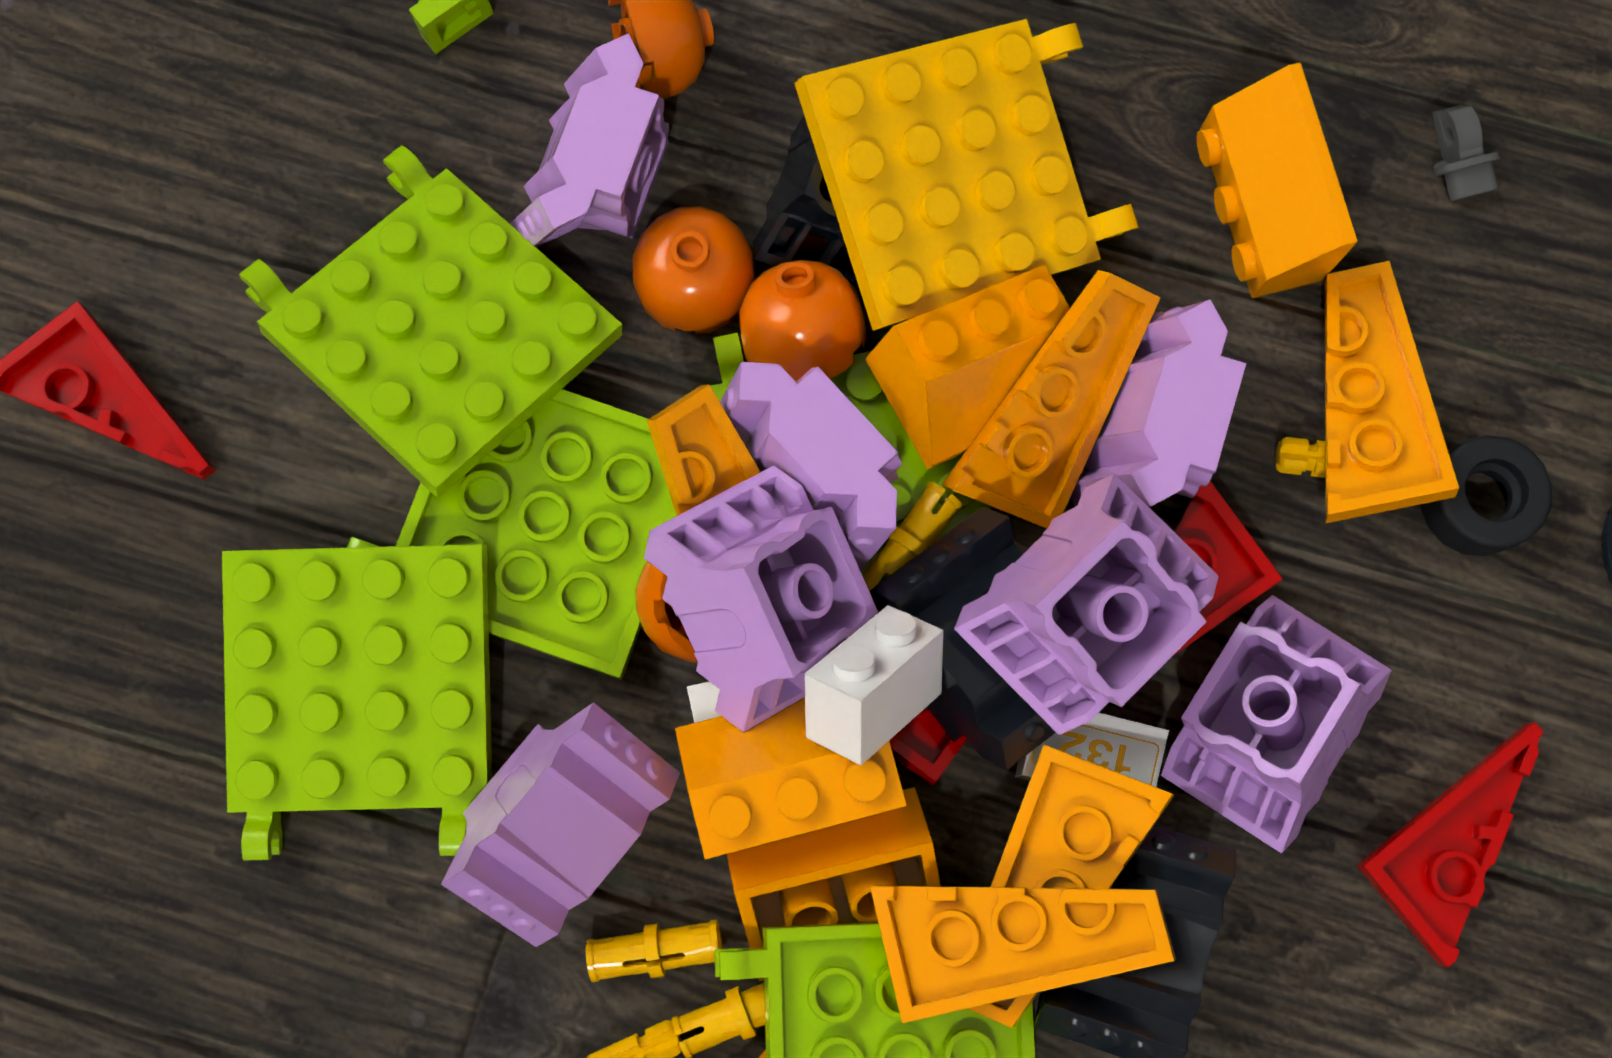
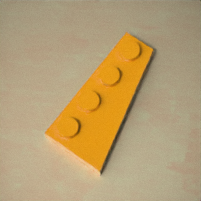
[1325,261,1459,524]
[942,270,1161,529]
[647,385,760,516]
[967,745,1174,1028]
[870,886,1176,1023]

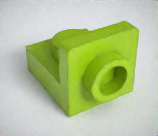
[409,0,494,54]

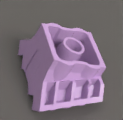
[510,33,669,248]
[1070,299,1246,507]
[720,362,902,571]
[644,465,878,733]
[954,473,1219,735]
[1161,595,1392,853]
[441,702,680,947]

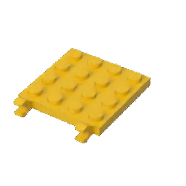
[794,19,1139,331]

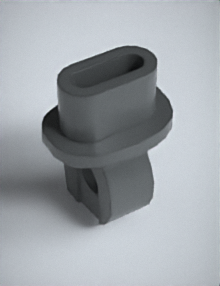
[1432,105,1500,202]

